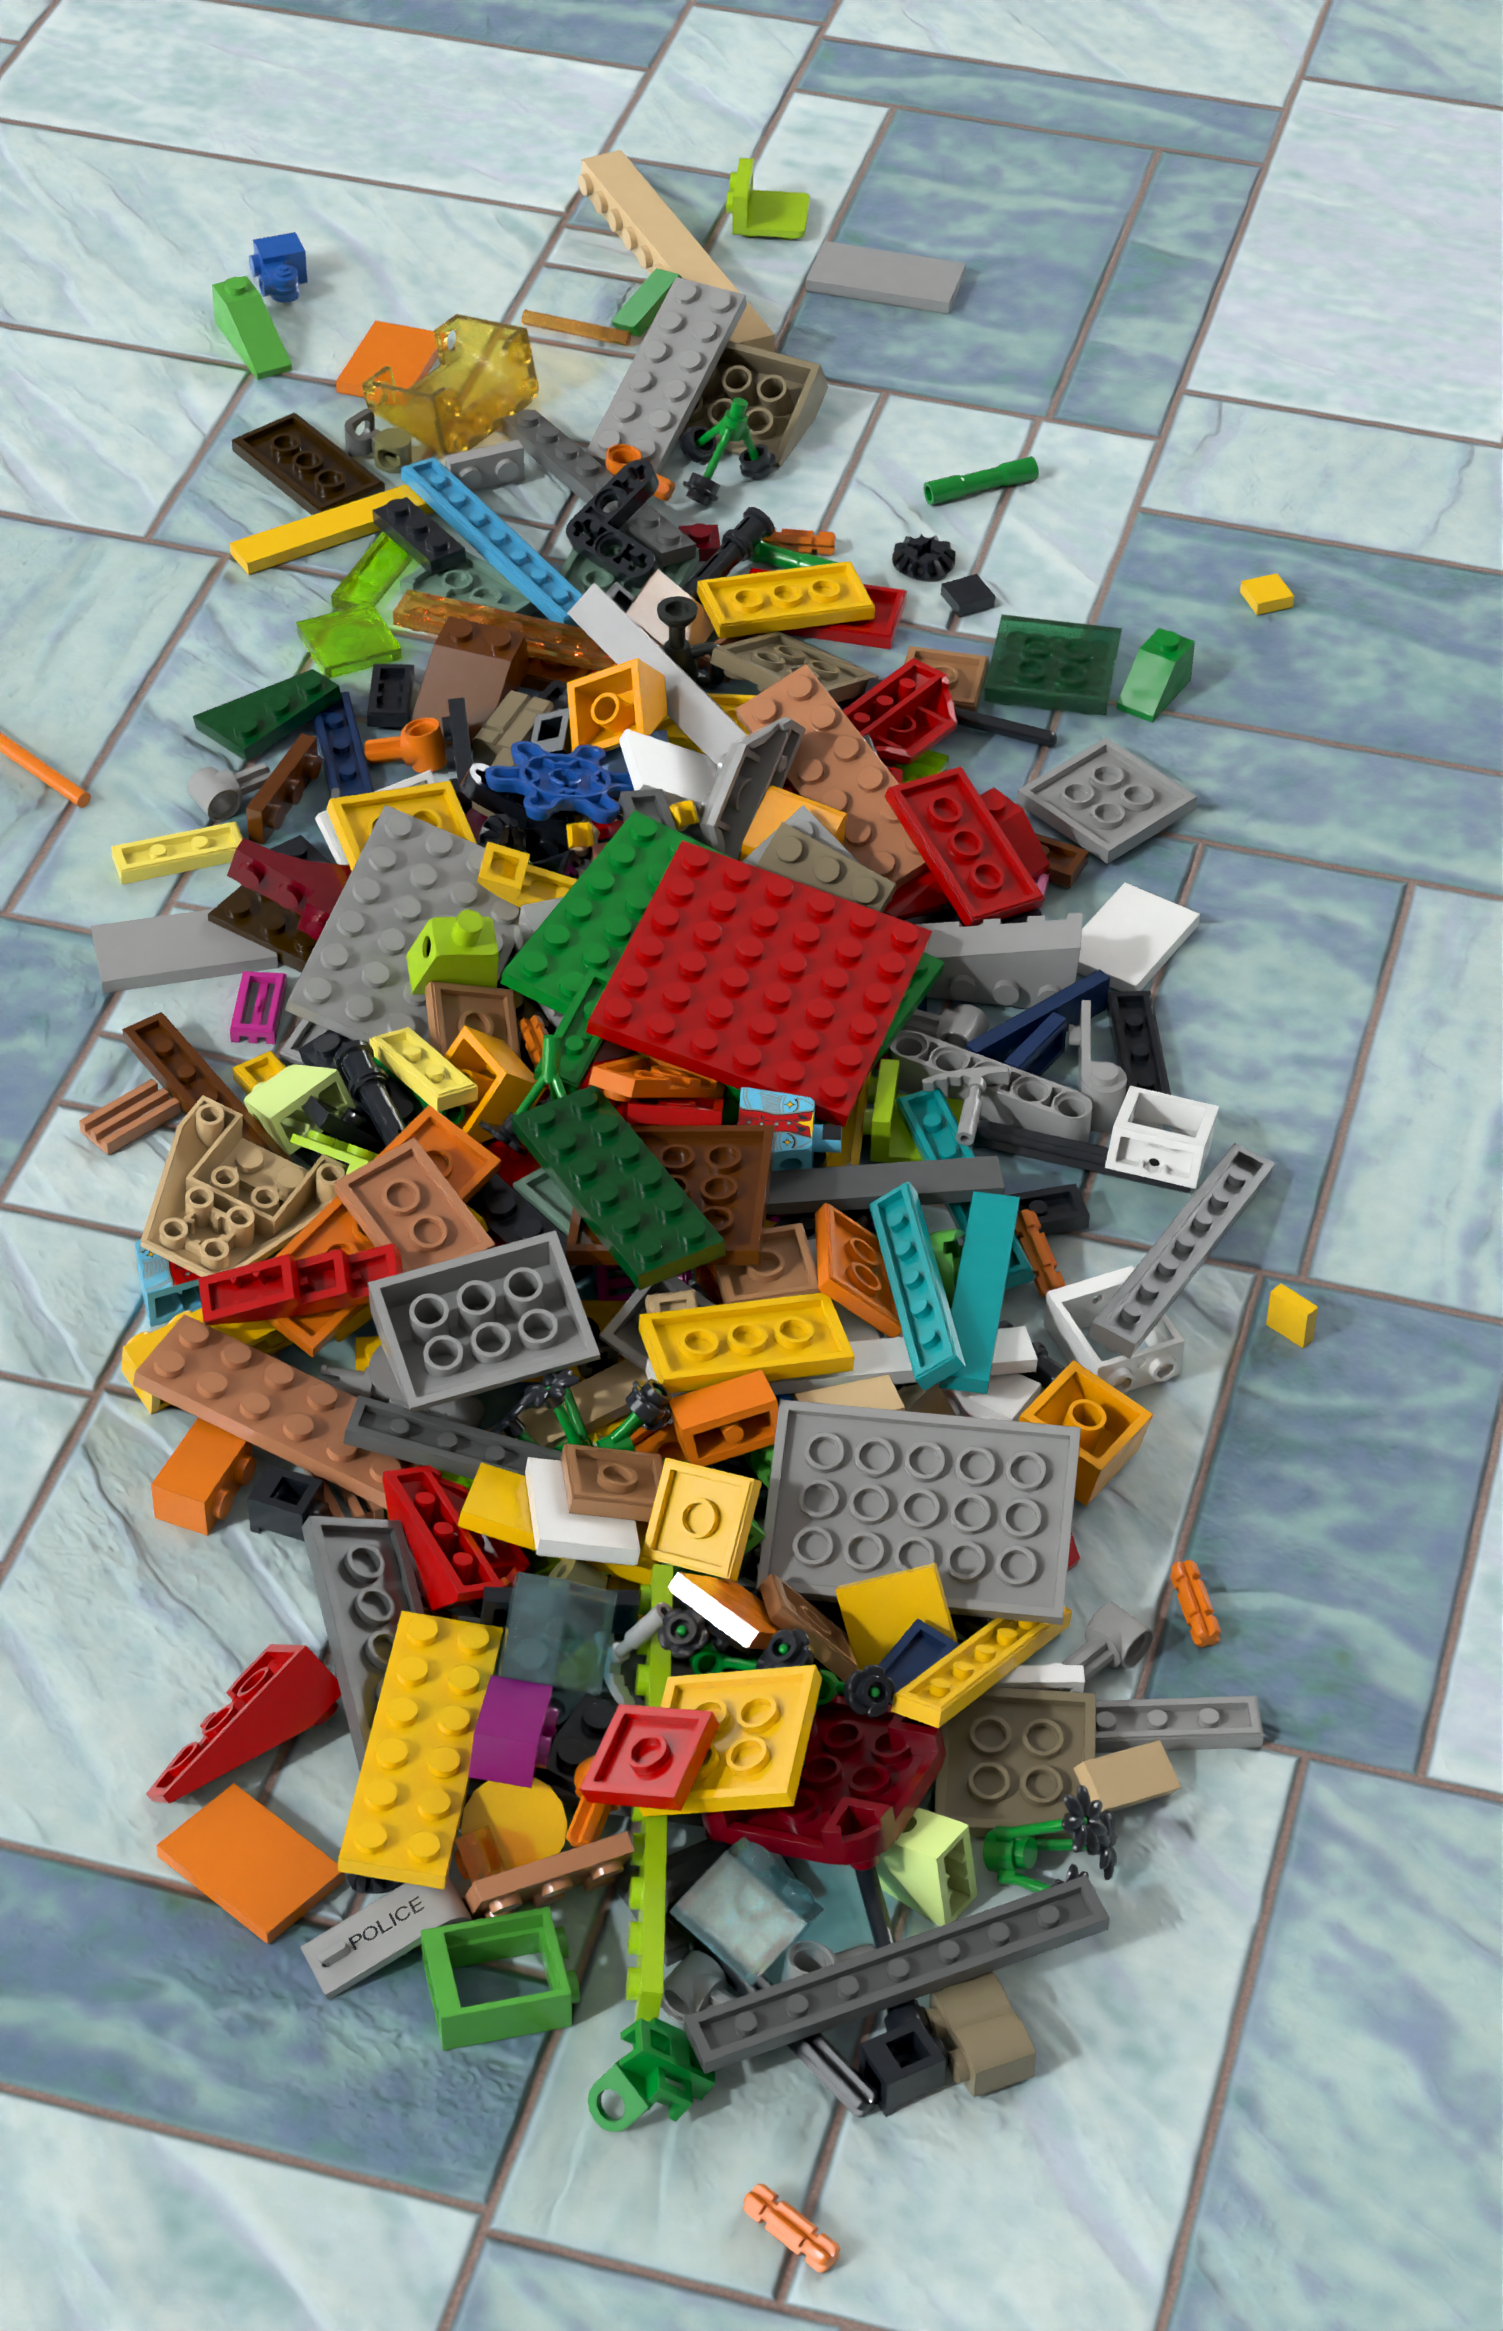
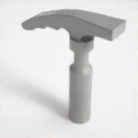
[922,1066,1010,1146]
[592,1602,672,1705]

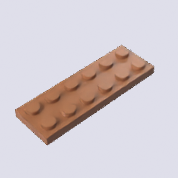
[735,664,929,890]
[133,1314,423,1509]

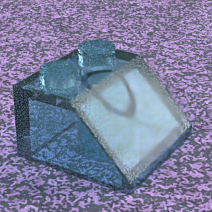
[497,1572,617,1696]
[670,1837,824,1986]

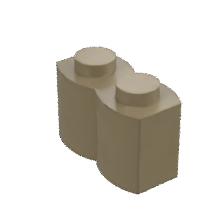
[925,1972,1036,2097]

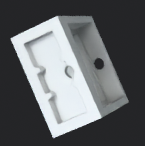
[1105,1086,1219,1189]
[1044,1266,1185,1394]

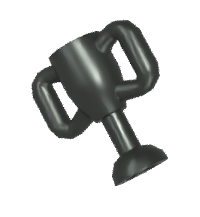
[657,596,726,687]

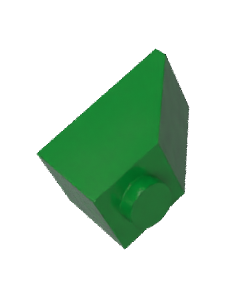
[1116,628,1195,723]

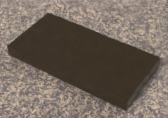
[232,412,385,515]

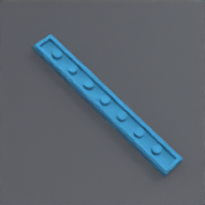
[401,457,583,633]

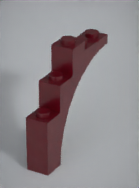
[227,808,502,941]

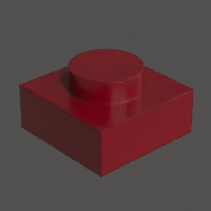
[678,523,721,562]

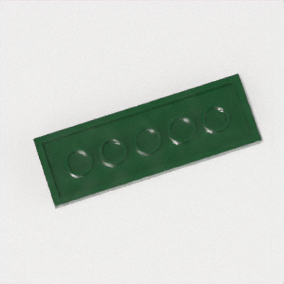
[511,1085,726,1291]

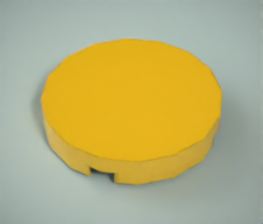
[461,1777,568,1875]

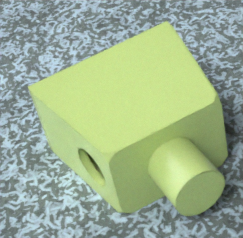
[244,1064,356,1156]
[876,1807,978,1926]

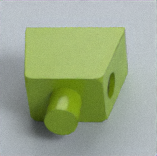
[406,909,499,995]

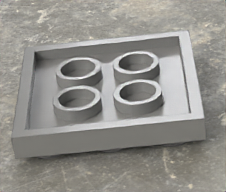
[1017,737,1197,864]

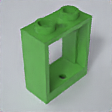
[421,1906,580,2051]

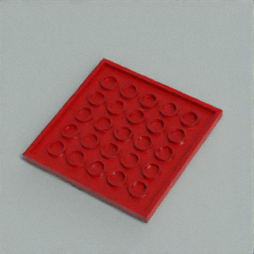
[586,840,932,1128]

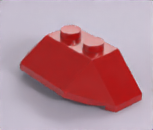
[842,658,957,766]
[382,1465,531,1611]

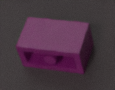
[468,1675,559,1788]

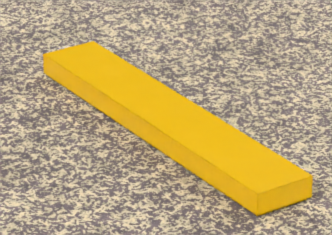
[230,484,435,575]
[891,1606,1072,1728]

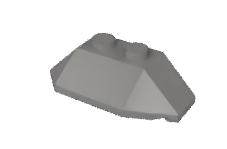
[699,717,806,861]

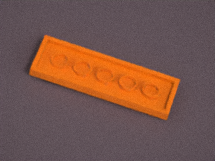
[265,1105,501,1358]

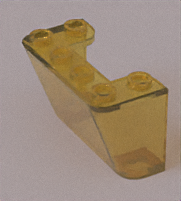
[362,314,539,457]

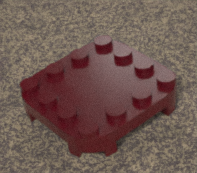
[701,1695,946,1870]

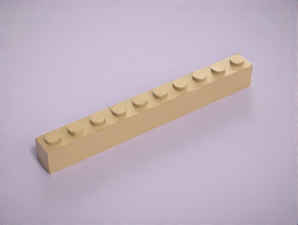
[578,150,775,352]

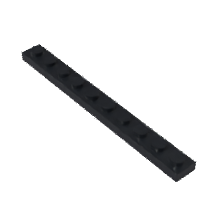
[298,1030,593,1283]

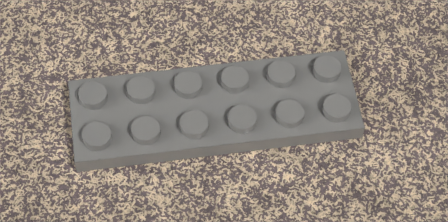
[586,277,747,475]

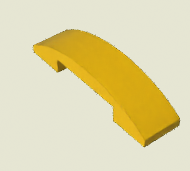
[477,842,578,908]

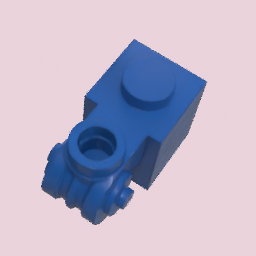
[249,232,308,303]

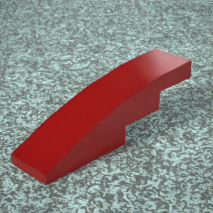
[198,1243,403,1325]

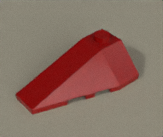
[883,787,1050,920]
[146,1644,341,1804]

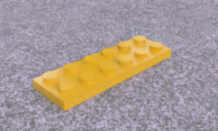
[338,1611,504,1890]

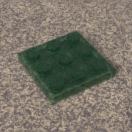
[984,614,1122,716]

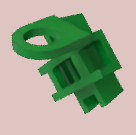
[588,2017,716,2132]

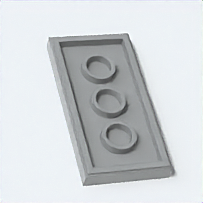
[806,241,966,314]
[91,909,278,993]

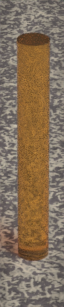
[521,310,631,346]

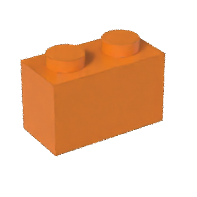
[668,1369,779,1467]
[151,1418,256,1536]

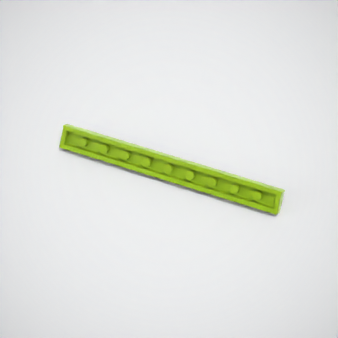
[626,1564,673,2022]

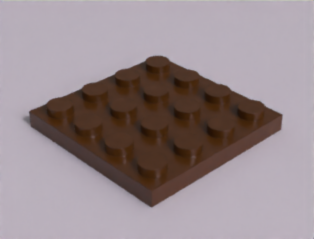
[566,1125,776,1266]

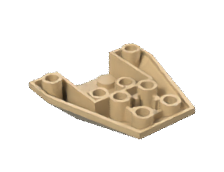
[141,1095,348,1277]

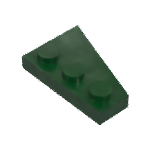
[193,669,342,762]

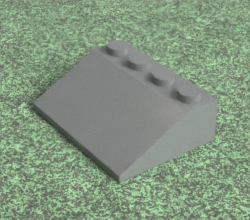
[368,1230,600,1413]

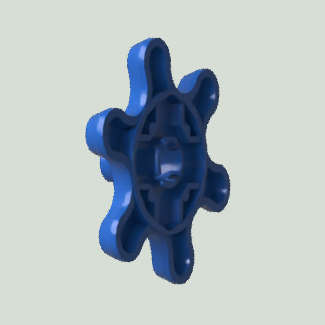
[485,741,634,824]

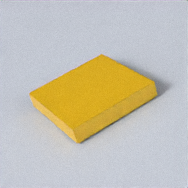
[640,1458,762,1581]
[835,1563,958,1670]

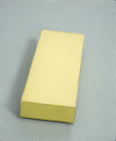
[111,822,243,884]
[369,1027,478,1112]

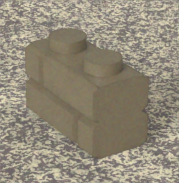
[472,690,554,766]

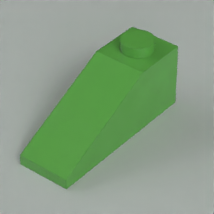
[212,276,292,380]

